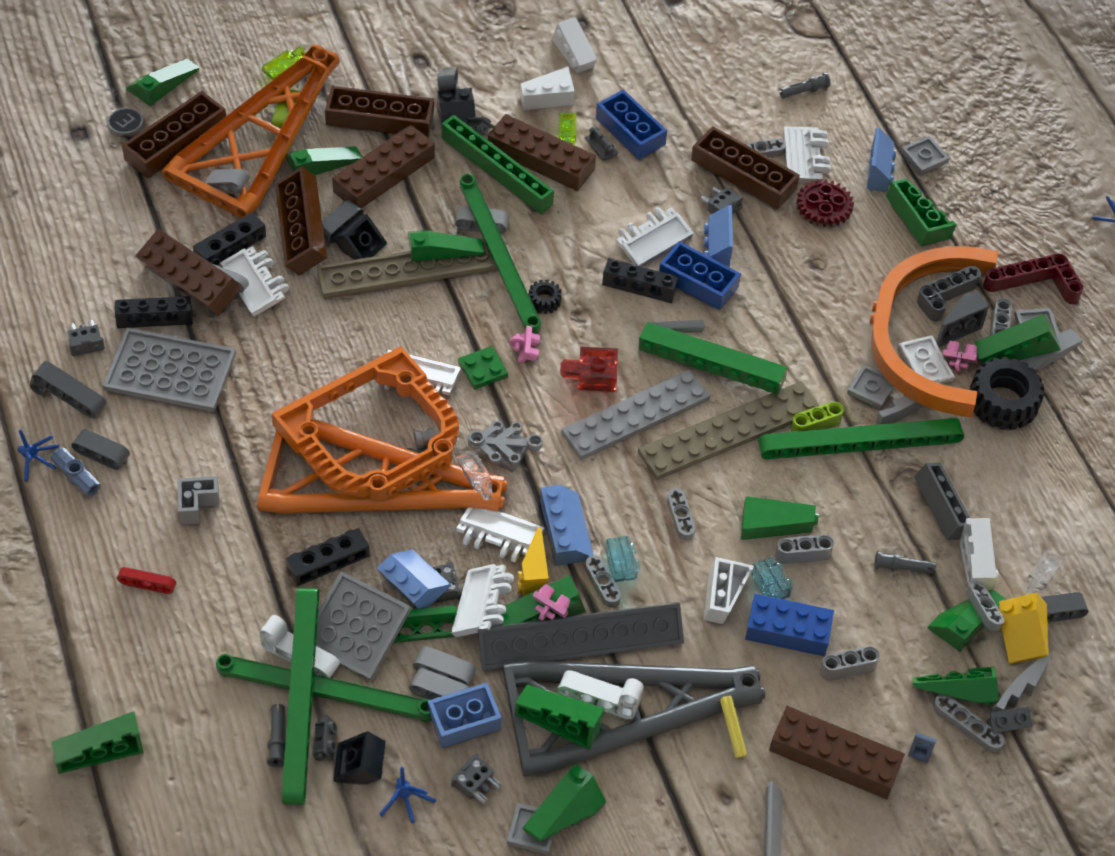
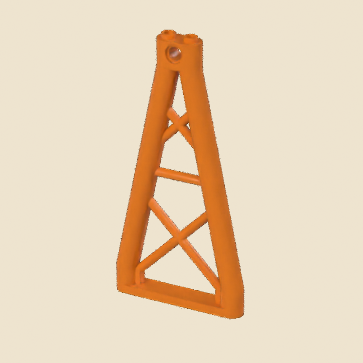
[161,45,340,218]
[257,419,508,514]

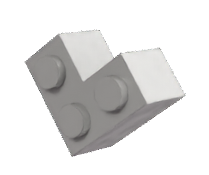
[177,476,220,525]

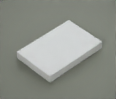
[898,335,955,384]

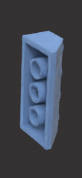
[540,485,594,566]

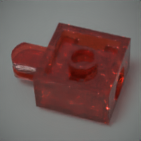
[560,346,618,392]

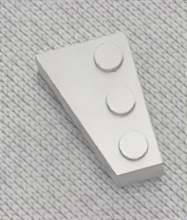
[551,17,598,74]
[520,67,574,110]
[959,518,998,590]
[703,557,754,624]

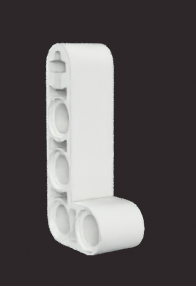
[260,615,340,678]
[557,671,644,719]

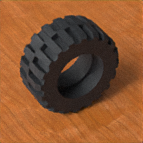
[970,357,1044,430]

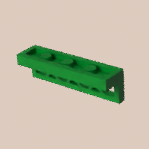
[393,605,457,643]

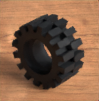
[528,279,562,314]

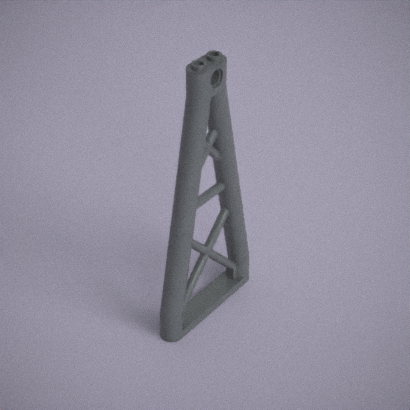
[502,660,765,777]

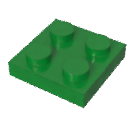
[458,346,508,390]

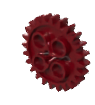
[796,179,854,227]

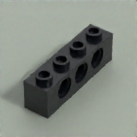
[193,212,266,266]
[602,258,679,304]
[115,296,193,329]
[286,528,370,587]

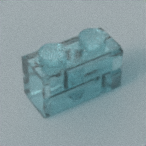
[605,536,641,583]
[751,556,793,600]

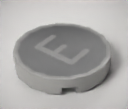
[108,108,143,137]

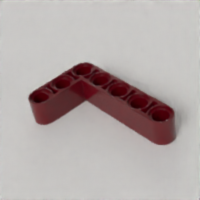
[983,253,1084,304]

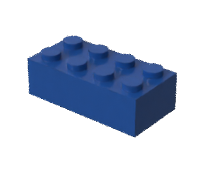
[596,89,667,159]
[659,241,741,310]
[745,593,834,657]

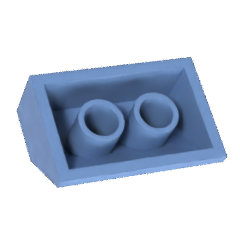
[866,127,896,192]
[704,205,733,267]
[377,549,451,609]
[428,683,502,748]

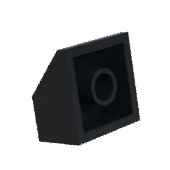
[437,88,475,125]
[332,214,387,260]
[333,731,386,785]

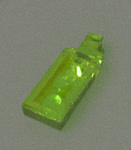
[261,46,305,80]
[559,112,576,145]

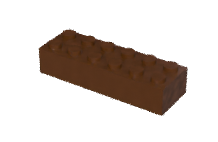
[325,85,434,138]
[122,91,226,178]
[488,114,596,192]
[332,125,435,208]
[691,126,800,209]
[275,167,327,276]
[135,228,241,316]
[769,706,905,799]

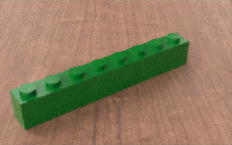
[441,115,554,214]
[639,322,787,394]

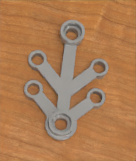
[467,420,543,466]

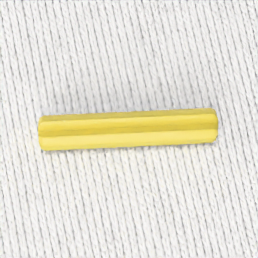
[720,696,747,758]

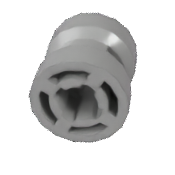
[414,427,435,450]

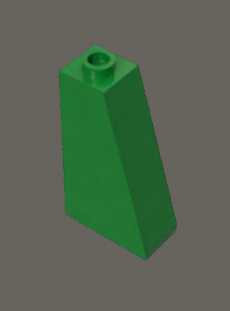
[740,496,819,540]

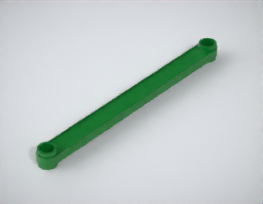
[459,174,541,334]
[216,654,432,722]

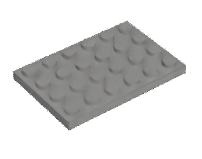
[103,328,236,412]

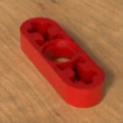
[117,567,177,594]

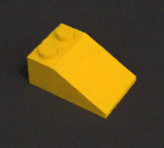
[517,527,549,597]
[999,592,1049,665]

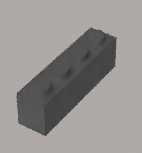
[914,462,970,540]

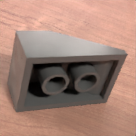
[936,290,989,347]

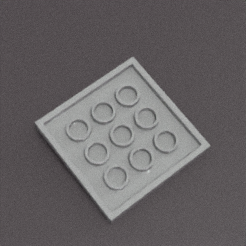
[316,571,412,680]

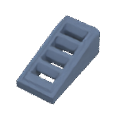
[908,732,936,763]

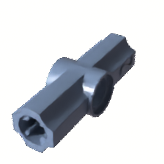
[51,447,101,497]

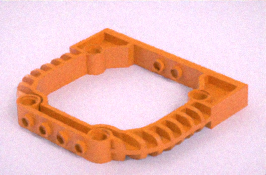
[272,346,459,502]

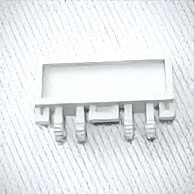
[783,127,831,183]
[616,207,694,266]
[220,246,290,317]
[384,350,461,395]
[456,507,544,563]
[451,564,514,638]

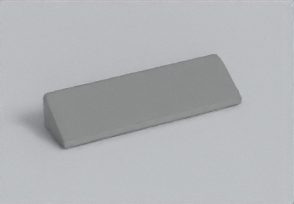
[764,782,782,856]

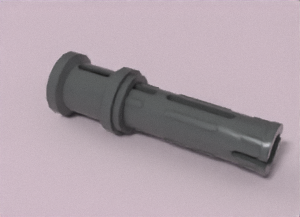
[779,72,831,99]
[874,551,936,574]
[267,704,286,767]

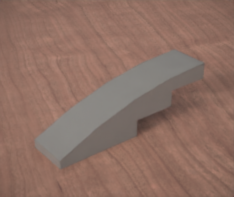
[1018,328,1083,372]
[876,379,940,425]
[993,655,1051,712]

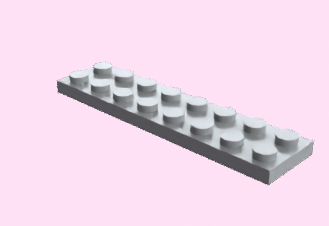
[561,369,710,460]

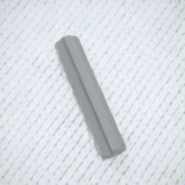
[651,320,705,332]

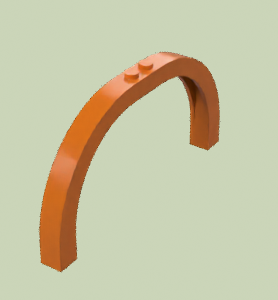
[869,246,998,418]

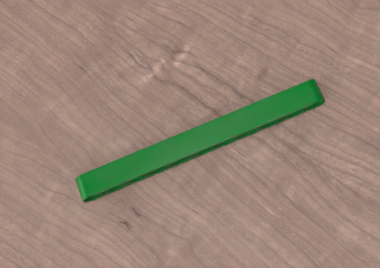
[758,418,964,459]
[282,588,319,805]

